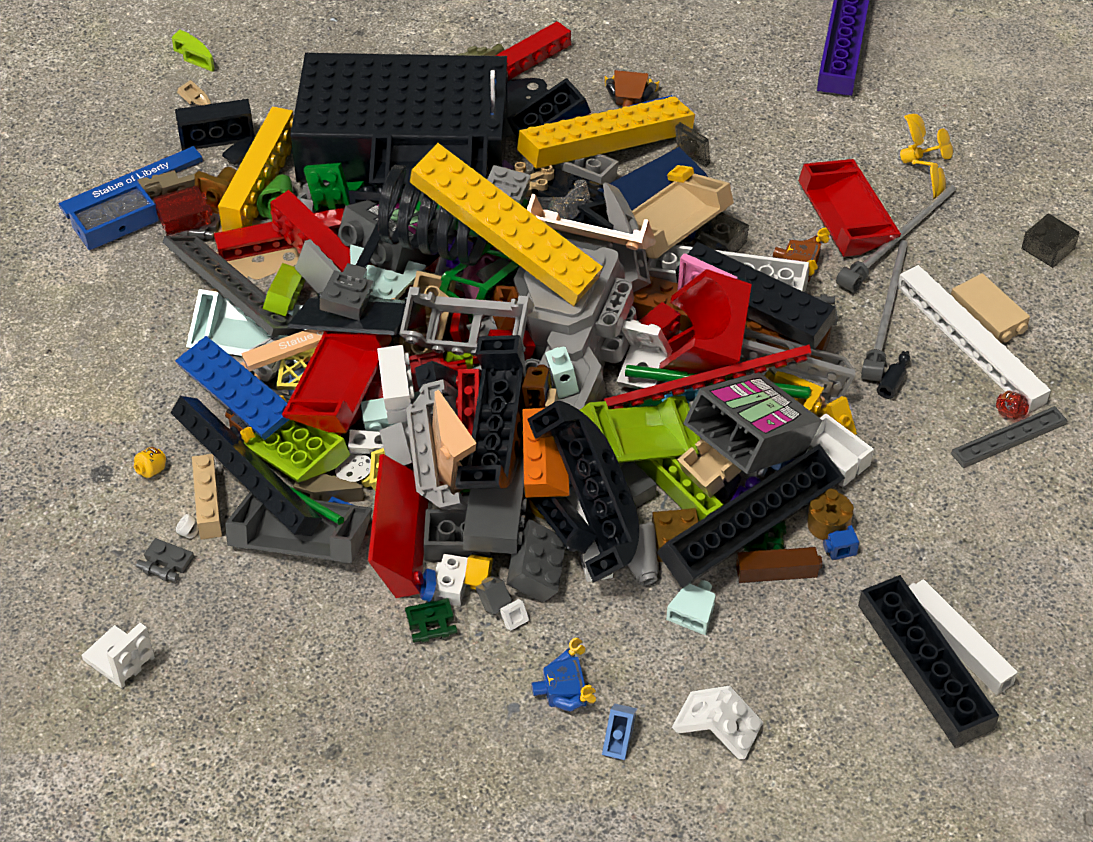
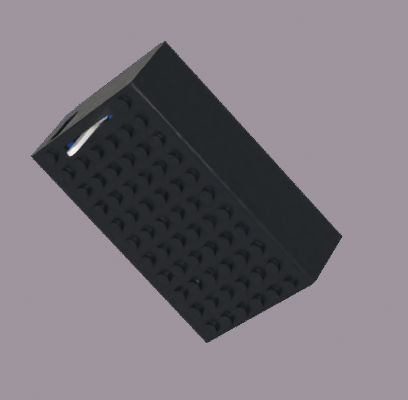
[291,52,508,184]

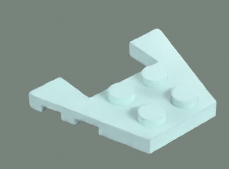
[350,245,426,300]

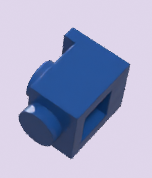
[823,525,859,560]

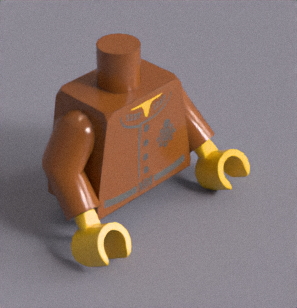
[773,228,830,282]

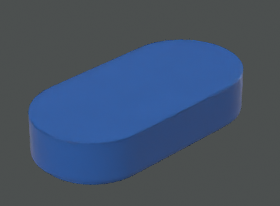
[420,568,436,602]

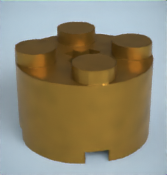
[807,489,854,540]

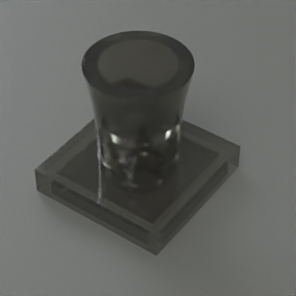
[671,122,710,167]

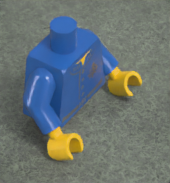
[531,638,596,712]

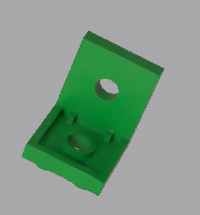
[304,163,365,210]

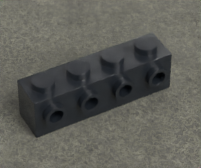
[530,496,597,554]

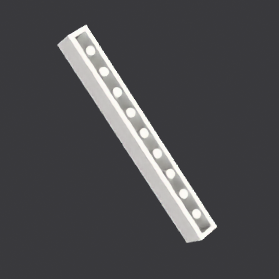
[897,265,1051,413]

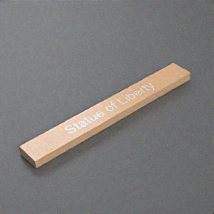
[241,298,395,371]

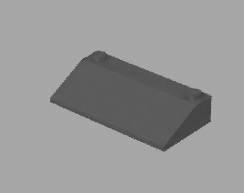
[225,492,373,563]

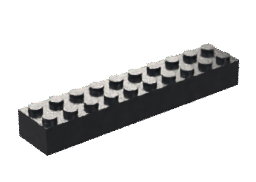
[656,444,845,588]

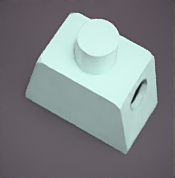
[545,347,579,399]
[666,580,716,635]

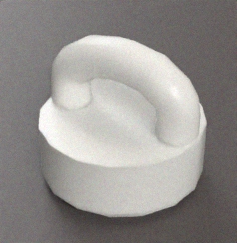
[176,514,199,539]

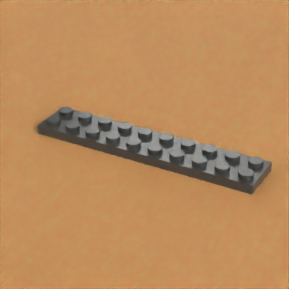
[163,236,305,337]

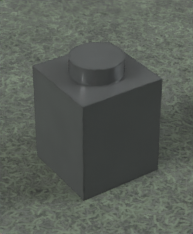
[475,577,512,614]

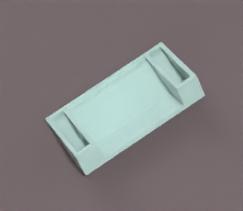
[186,289,307,367]

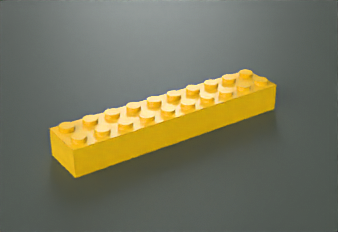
[517,97,695,169]
[410,143,603,306]

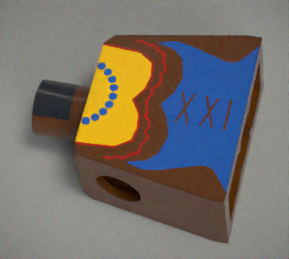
[522,364,552,409]

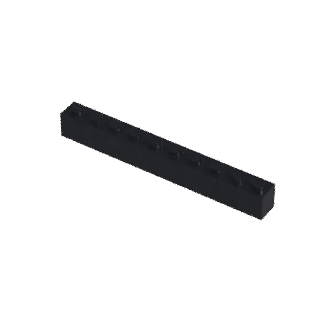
[170,395,322,536]

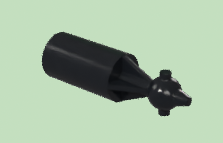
[877,351,910,399]

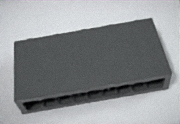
[463,457,527,554]

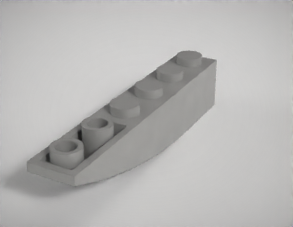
[603,182,651,292]

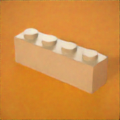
[192,454,222,540]

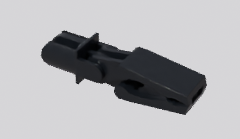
[550,168,604,201]

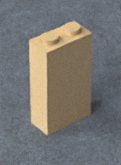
[951,273,1030,343]

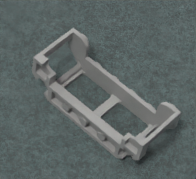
[400,287,534,357]
[406,380,469,510]

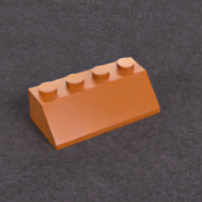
[523,408,569,498]

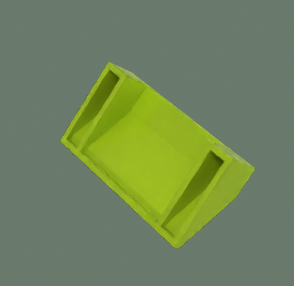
[580,396,700,463]

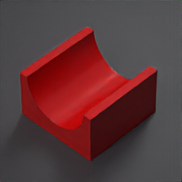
[659,269,752,373]

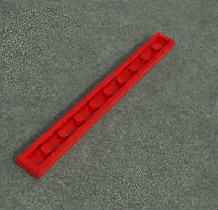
[604,345,812,409]

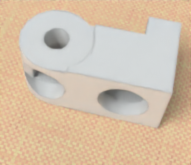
[348,430,384,455]

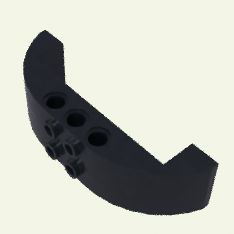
[455,335,526,489]
[527,400,640,583]

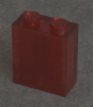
[153,185,213,236]

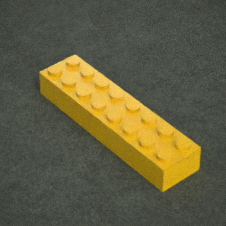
[218,106,294,232]

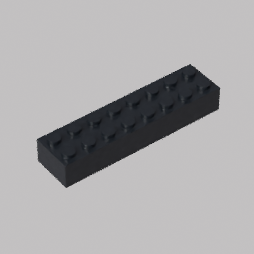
[675,242,836,350]
[858,575,999,747]

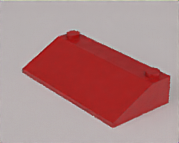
[798,159,901,257]
[282,331,392,433]
[368,454,429,598]

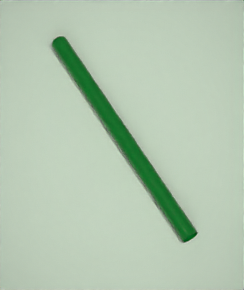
[625,365,811,399]

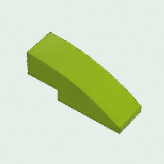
[171,29,215,72]

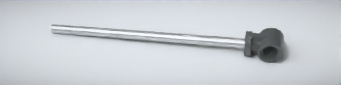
[836,185,956,293]
[861,240,907,382]

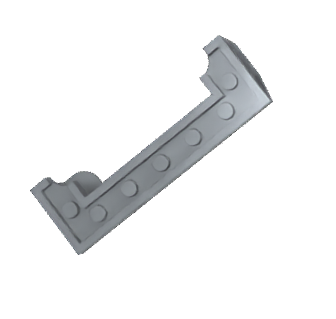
[736,329,855,402]

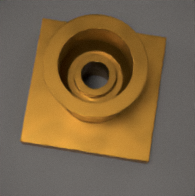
[194,167,237,214]

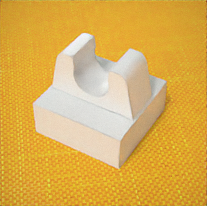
[500,599,529,631]

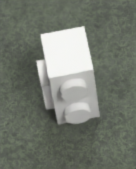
[434,554,468,607]

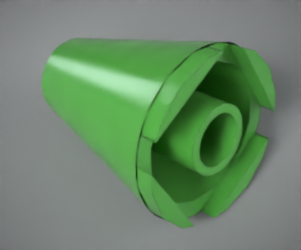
[256,174,294,221]

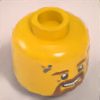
[134,447,166,478]

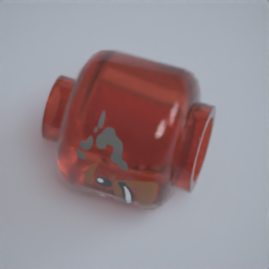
[996,390,1029,420]

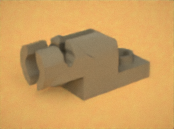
[137,170,195,202]

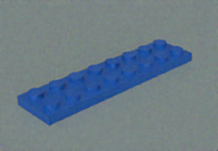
[175,336,290,440]

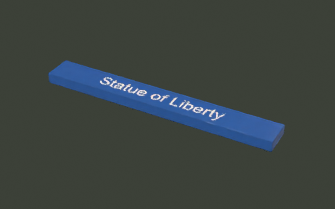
[58,146,203,219]

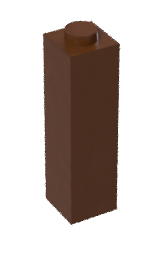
[736,547,822,583]

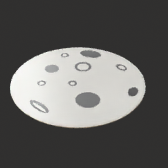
[335,454,371,482]

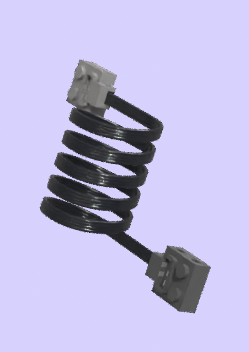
[320,164,531,320]

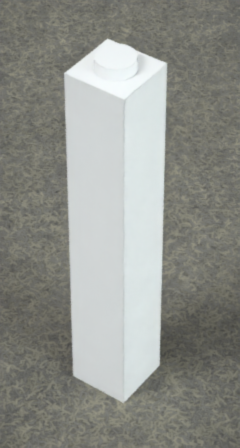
[909,579,1018,696]

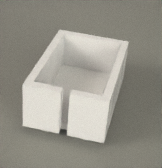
[377,345,415,424]
[806,414,874,488]

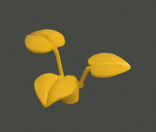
[900,114,953,199]

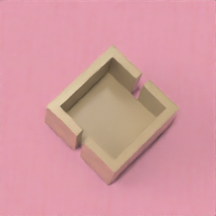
[677,438,742,498]

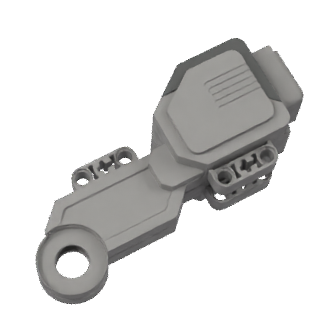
[514,230,637,487]

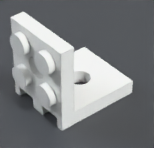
[616,320,673,390]
[82,623,155,688]
[672,686,763,760]

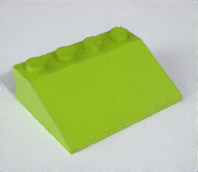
[244,420,350,483]

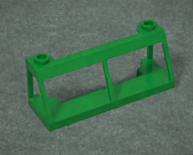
[439,242,520,315]

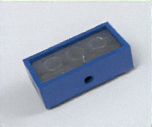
[68,182,158,250]

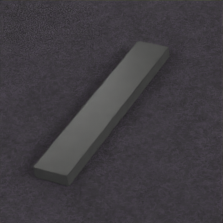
[951,406,1067,468]

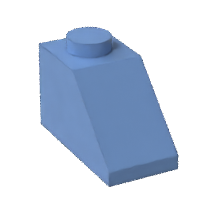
[602,704,637,760]

